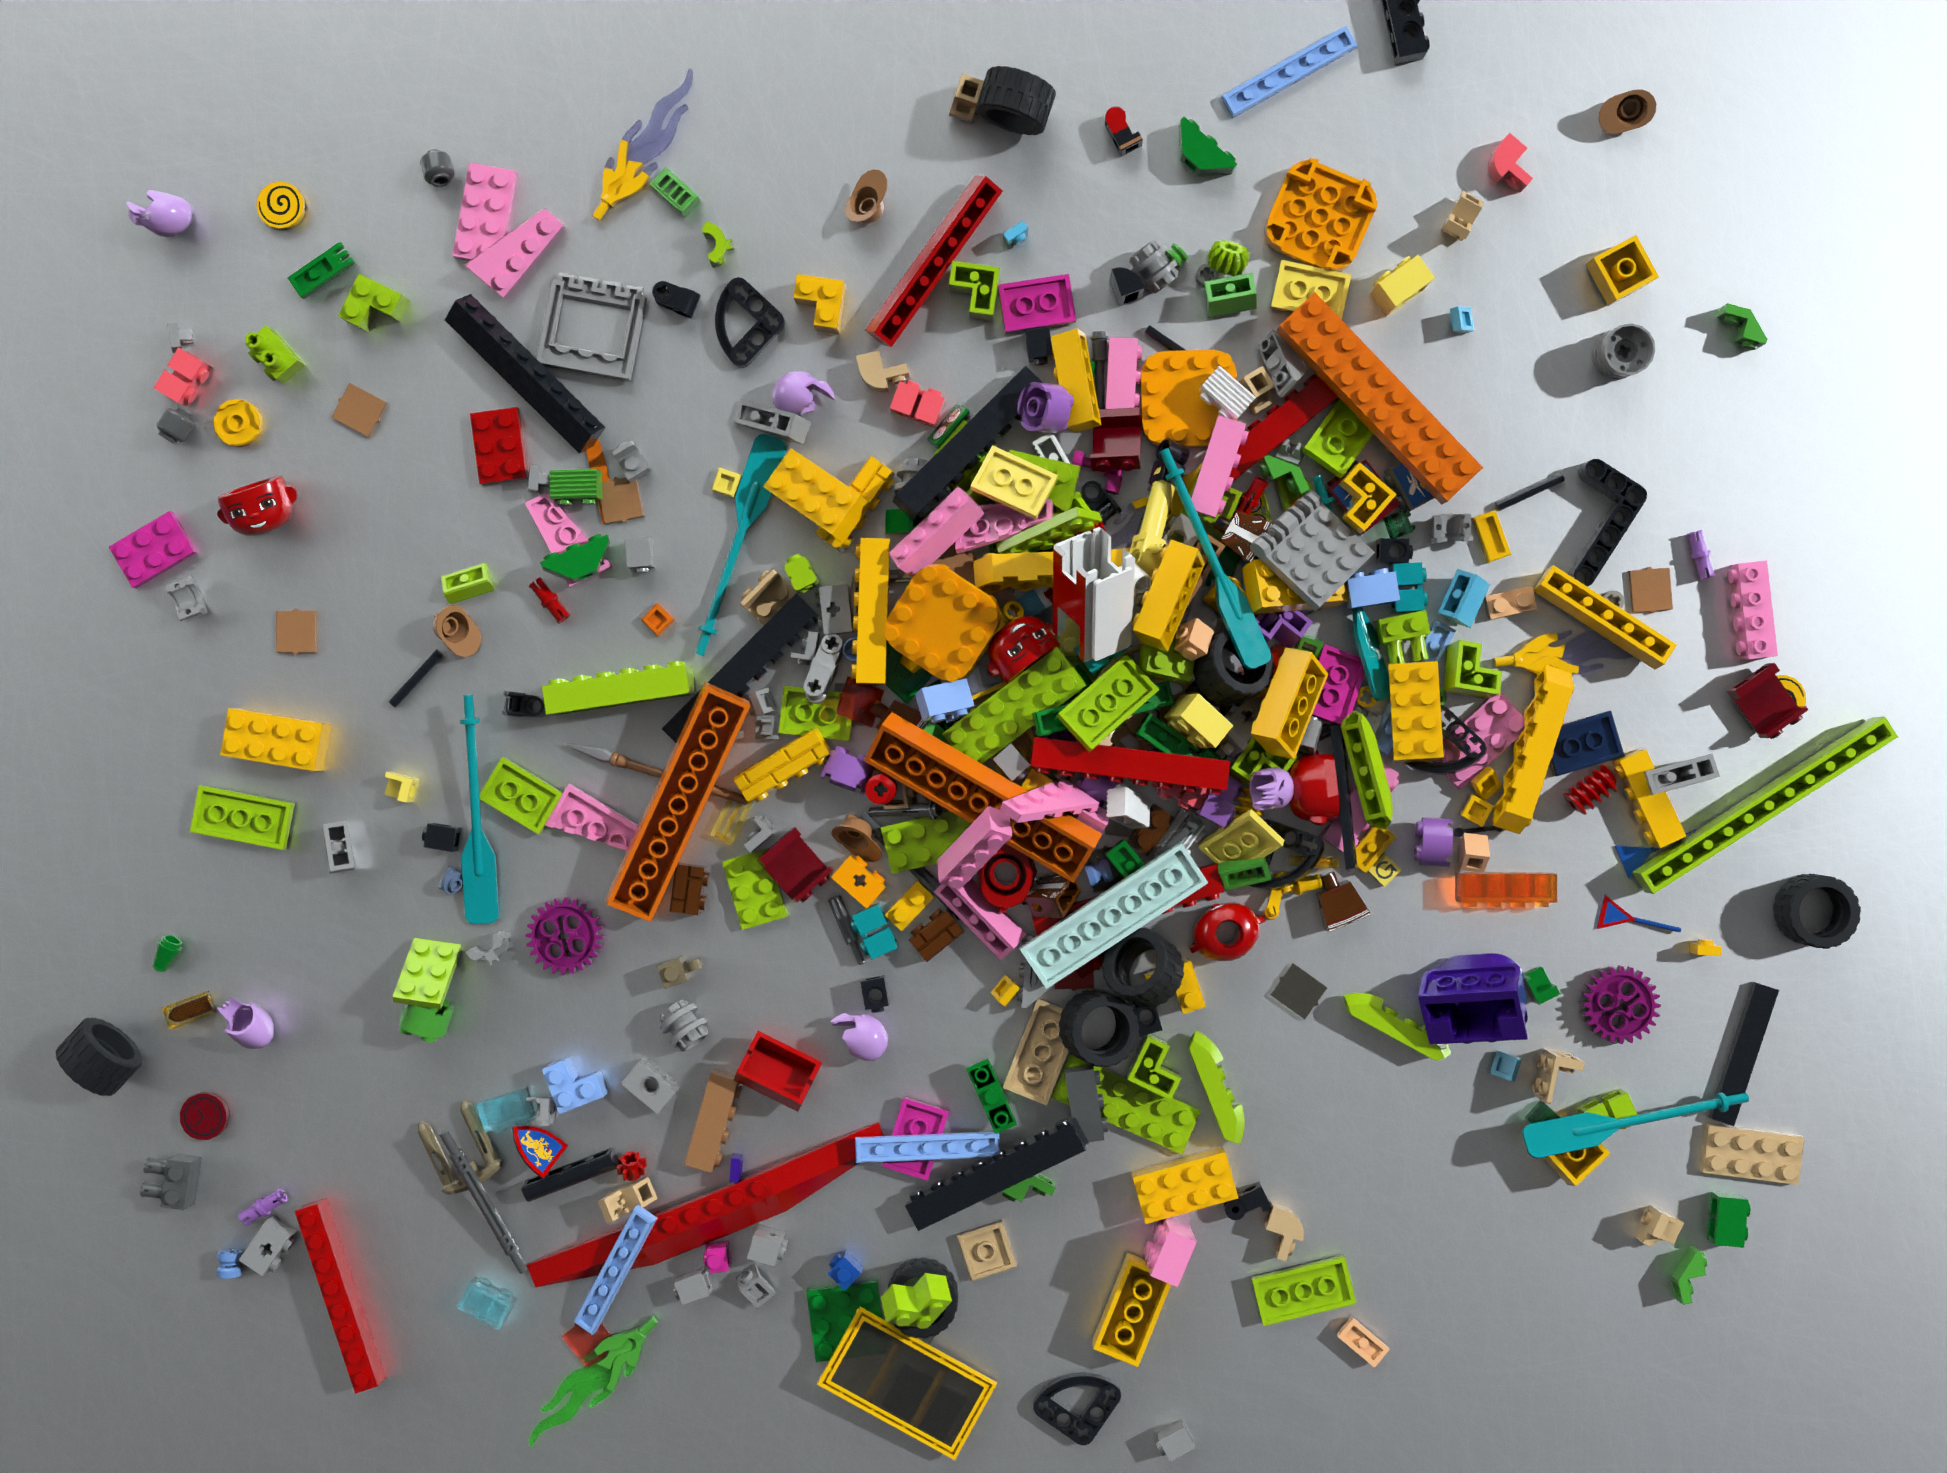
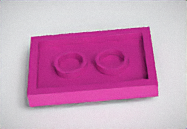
[998,274,1076,334]
[109,511,197,588]
[1312,644,1365,726]
[882,1097,949,1181]

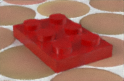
[470,407,528,485]

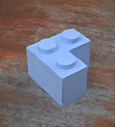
[1346,568,1400,609]
[915,678,974,724]
[542,1057,609,1114]

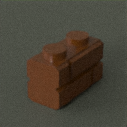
[1127,803,1175,857]
[669,863,710,915]
[909,908,964,962]

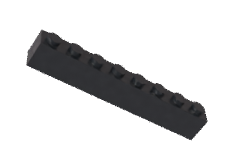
[445,294,606,454]
[892,366,1043,521]
[662,593,819,743]
[905,1118,1089,1231]

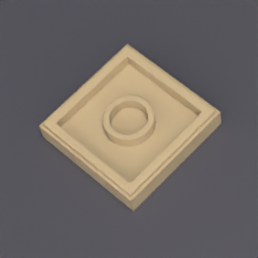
[957,1220,1017,1282]

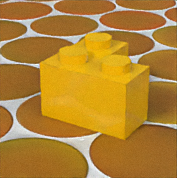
[793,274,846,334]
[1339,462,1397,534]
[1143,958,1206,1014]

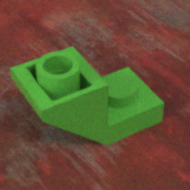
[1716,303,1767,350]
[1259,455,1310,496]
[1001,1174,1056,1202]
[1670,1246,1707,1305]

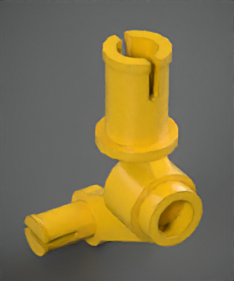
[1263,871,1322,920]

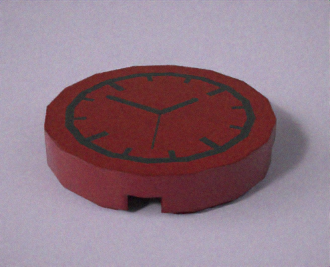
[180,1092,229,1140]

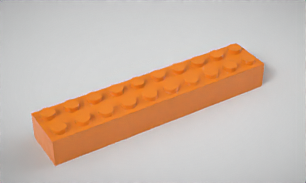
[1276,292,1483,505]
[606,682,751,922]
[864,712,1102,883]

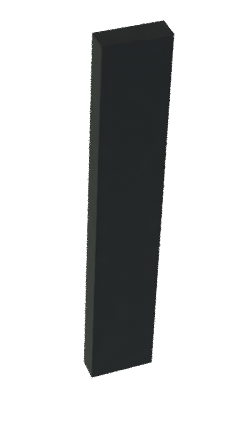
[1331,725,1358,872]
[1709,982,1779,1126]

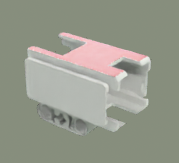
[1053,527,1152,662]

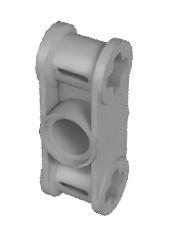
[803,634,843,704]

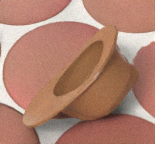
[1598,89,1657,134]
[845,169,888,225]
[433,605,481,657]
[831,814,882,862]

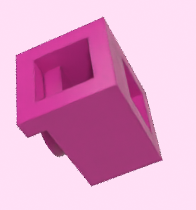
[703,1240,732,1274]

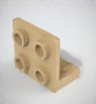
[740,569,798,625]
[1532,1048,1585,1104]

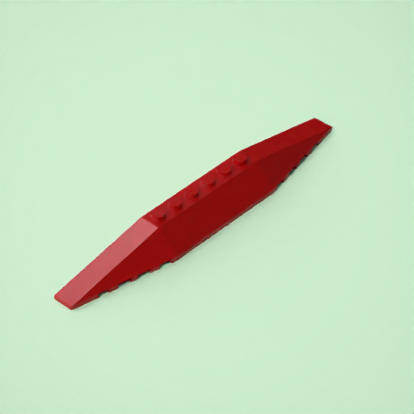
[527,1122,884,1287]

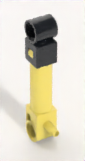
[1129,438,1190,577]

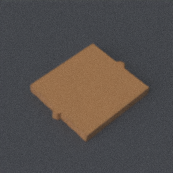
[331,383,387,437]
[600,477,644,524]
[1629,567,1673,613]
[276,608,317,655]

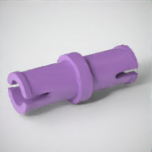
[1687,530,1715,580]
[238,1188,288,1226]

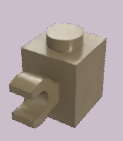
[657,956,703,989]

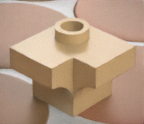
[949,73,984,123]
[1239,366,1276,415]
[1635,1205,1684,1247]

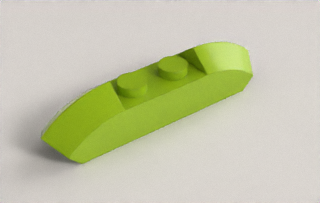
[1341,710,1393,830]
[1344,993,1451,1061]
[1187,1030,1245,1144]

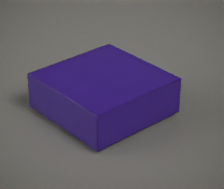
[729,1153,743,1183]

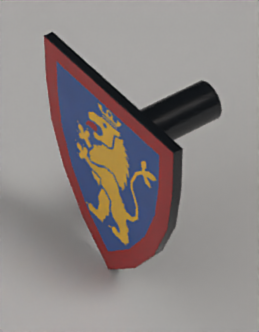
[512,1125,568,1179]

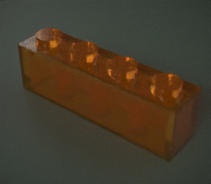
[1455,872,1557,907]

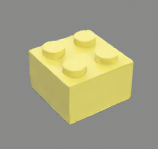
[1370,255,1435,317]
[1164,693,1233,748]

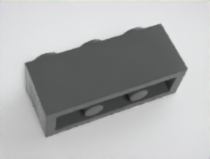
[1065,1064,1108,1142]

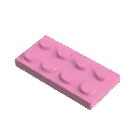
[452,163,518,261]
[1433,692,1525,790]

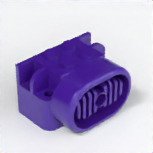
[1418,953,1528,1045]

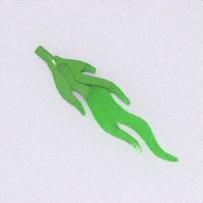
[529,1316,658,1446]

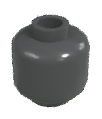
[420,149,455,187]
[156,407,194,444]

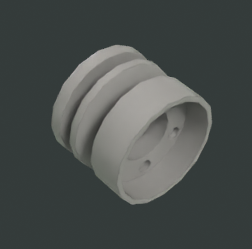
[1593,323,1655,379]

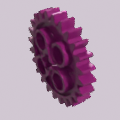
[525,897,605,975]
[1580,965,1661,1044]

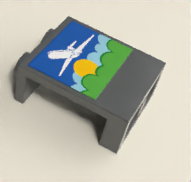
[1383,462,1435,513]

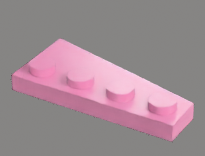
[465,208,564,298]
[525,493,613,588]
[955,499,1053,554]
[1000,779,1099,823]
[545,784,638,851]

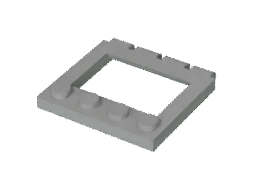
[536,272,647,381]

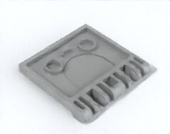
[1250,490,1375,612]

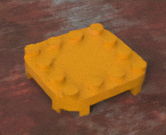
[1265,158,1378,272]
[1140,350,1238,448]
[884,564,1002,682]

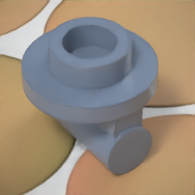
[438,866,463,894]

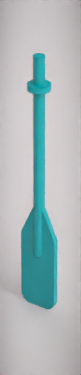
[695,434,787,656]
[1160,448,1271,670]
[1313,475,1390,701]
[460,694,499,924]
[1522,1092,1749,1159]

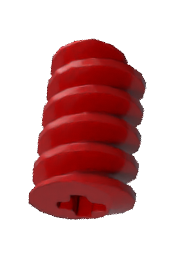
[1563,764,1617,815]
[865,773,897,805]

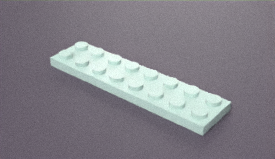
[1019,842,1208,989]

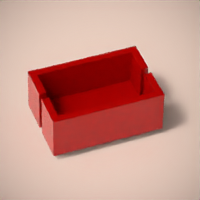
[734,1031,822,1112]

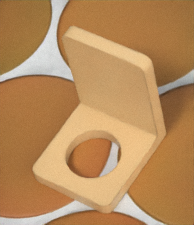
[883,783,918,809]

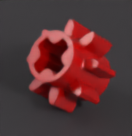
[616,1152,647,1181]

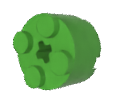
[398,999,454,1043]

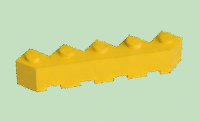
[973,548,1130,593]
[1492,664,1575,834]

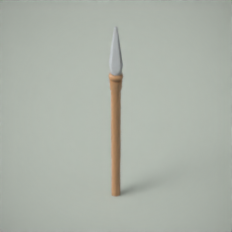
[567,743,747,805]

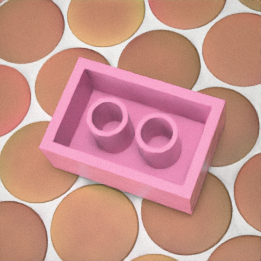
[1143,1217,1197,1287]

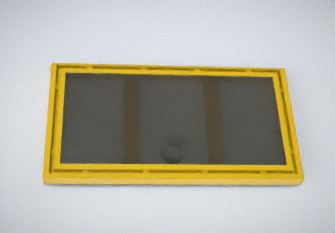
[817,1307,997,1460]

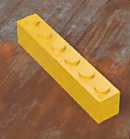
[852,538,890,685]
[1533,565,1677,670]

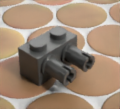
[140,1154,202,1210]

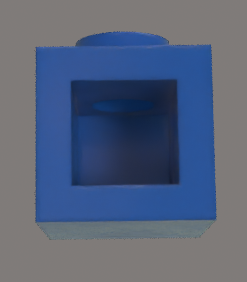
[828,1250,863,1291]

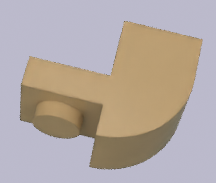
[1441,191,1484,241]
[856,350,910,392]
[598,1177,658,1223]
[1263,1201,1304,1261]

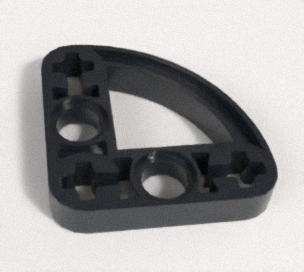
[715,277,785,368]
[1404,705,1487,775]
[1241,819,1325,890]
[1033,1372,1121,1445]

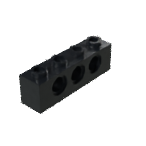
[1381,0,1430,65]

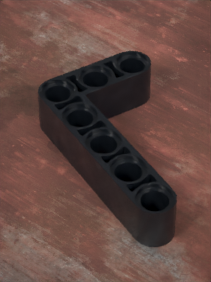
[1568,459,1647,587]

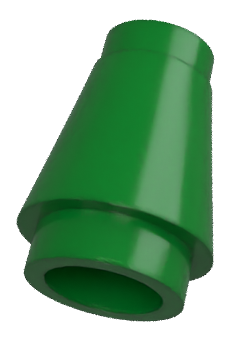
[152,935,182,972]

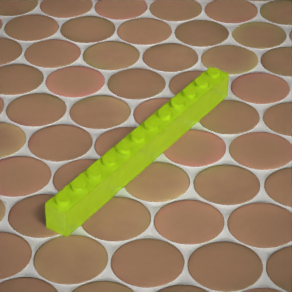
[1632,717,1898,894]

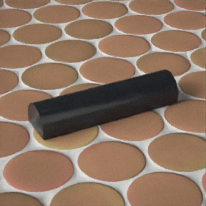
[521,1148,619,1202]

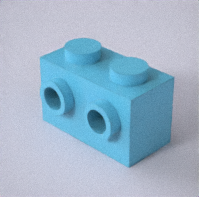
[1437,569,1490,628]

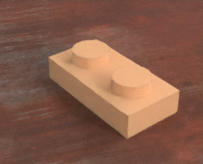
[1484,586,1537,620]
[1336,1316,1390,1368]

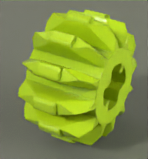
[1207,240,1249,276]

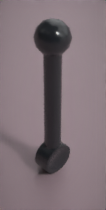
[1454,826,1504,837]

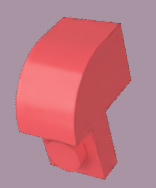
[1488,133,1533,192]

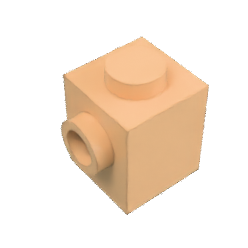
[1174,618,1214,661]
[1458,833,1490,873]

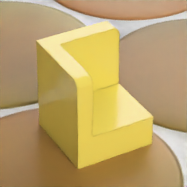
[384,772,419,803]

